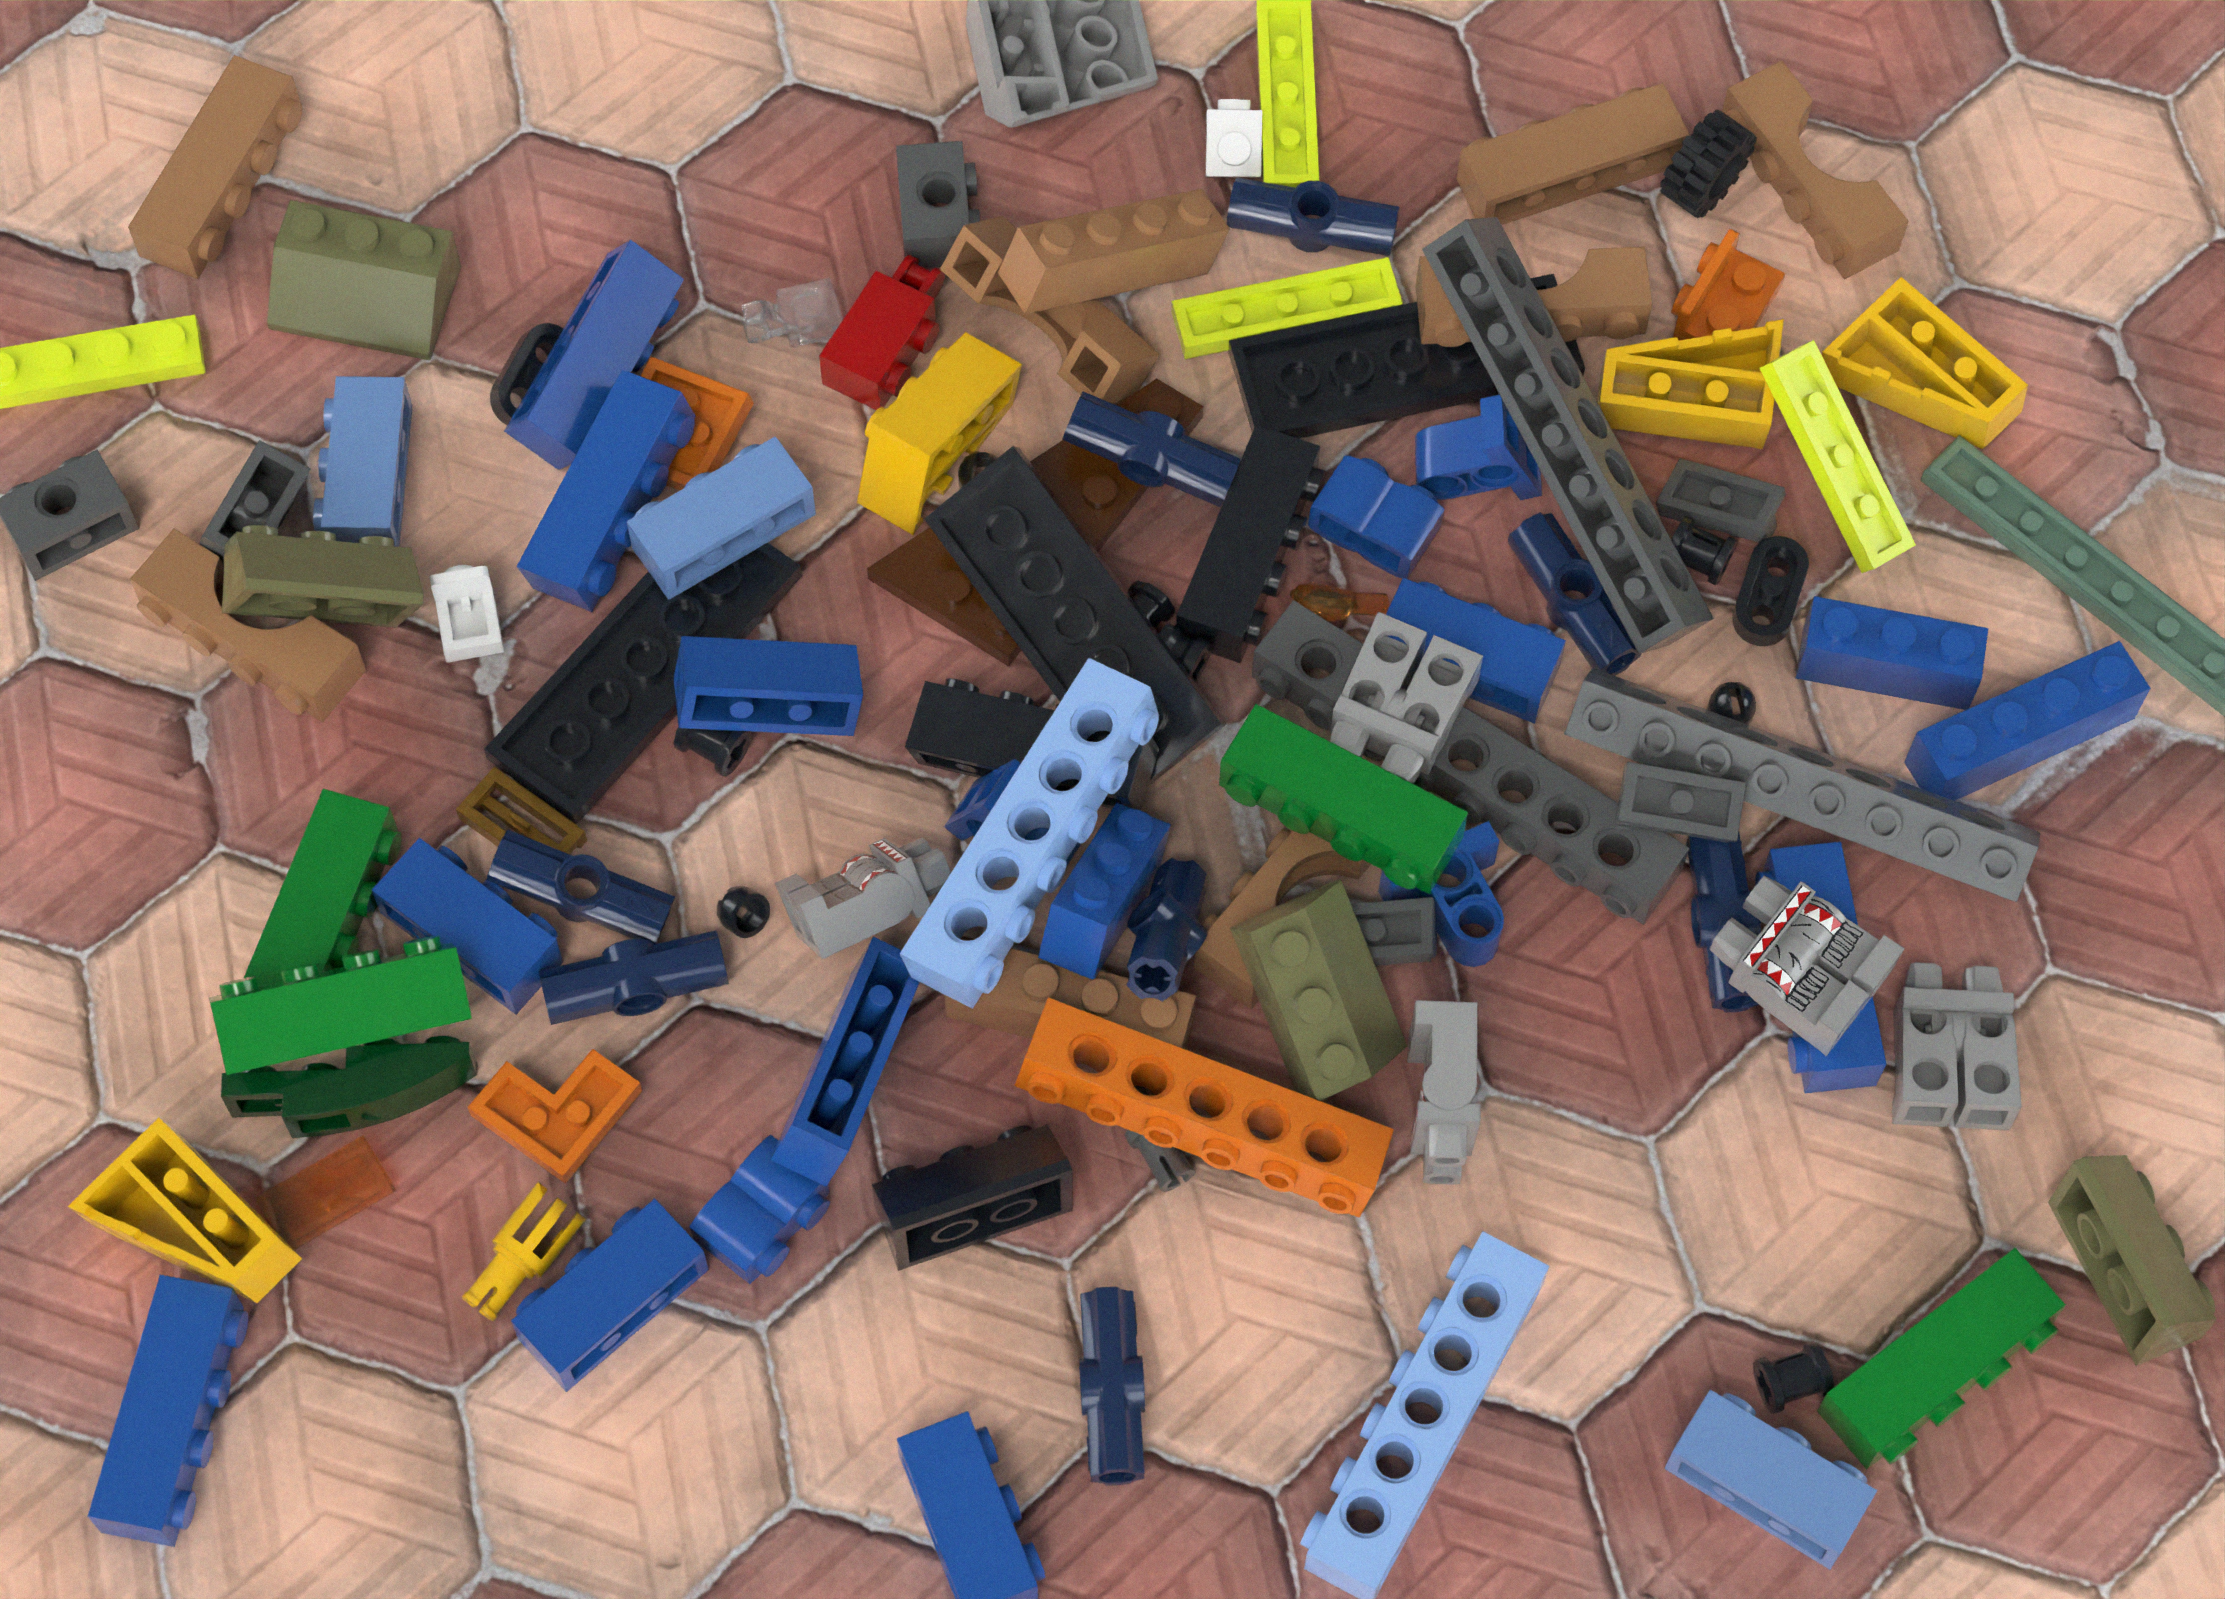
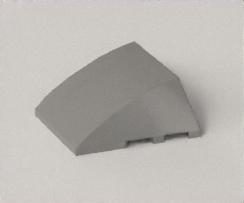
[966,0,1158,128]

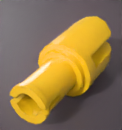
[462,1182,587,1322]

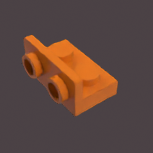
[1671,229,1786,341]

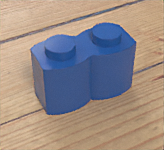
[1308,455,1445,579]
[689,1134,830,1284]

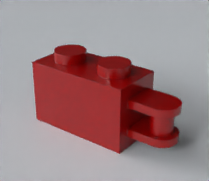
[819,254,945,410]

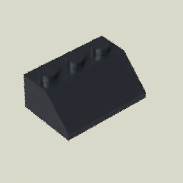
[872,1125,1073,1271]

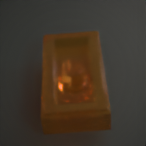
[255,1135,396,1250]

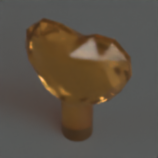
[1290,582,1389,622]

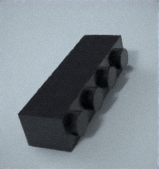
[1176,425,1326,664]
[905,678,1159,810]

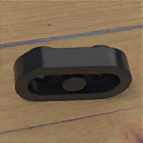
[490,323,564,425]
[1732,536,1809,646]

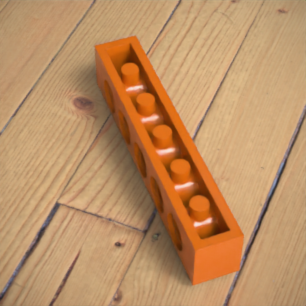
[1014,997,1394,1218]

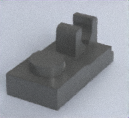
[1656,458,1786,543]
[1615,762,1746,843]
[1351,897,1437,967]

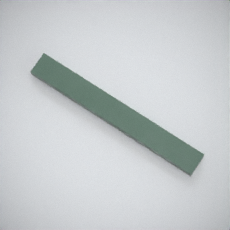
[1920,435,2225,717]

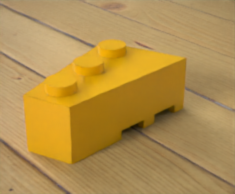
[1822,277,2028,450]
[1597,319,1784,449]
[857,332,1022,535]
[67,1118,302,1303]

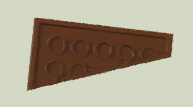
[867,379,1204,667]

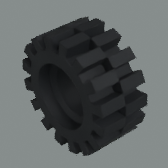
[1660,110,1757,218]

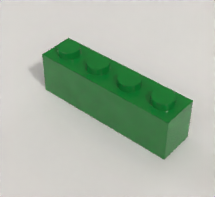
[1219,704,1468,894]
[244,789,402,986]
[209,936,472,1075]
[1817,1248,2066,1470]

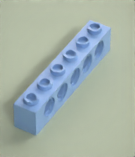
[900,658,1159,1009]
[1300,1231,1549,1599]

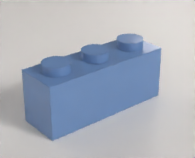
[313,376,413,547]
[627,436,816,600]
[1664,1389,1878,1570]

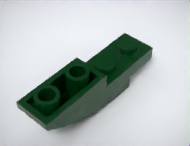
[221,1036,477,1138]

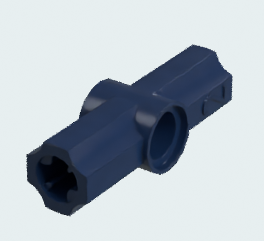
[1227,177,1400,256]
[1062,391,1241,507]
[1508,512,1642,676]
[487,829,675,944]
[1686,831,1761,1013]
[1126,858,1207,1002]
[539,930,729,1025]
[1079,1287,1145,1486]

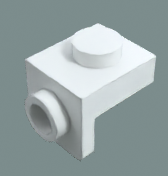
[1206,99,1262,178]
[430,565,504,663]

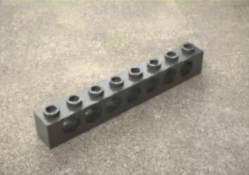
[1422,217,1714,654]
[1252,600,1689,925]
[1564,668,2040,902]

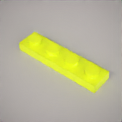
[1256,0,1319,188]
[1171,257,1403,359]
[0,314,206,409]
[1759,340,1916,573]

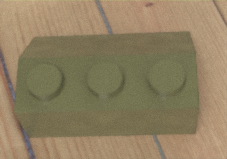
[267,200,461,361]
[222,525,423,628]
[1230,880,1407,1101]
[2048,1155,2217,1366]

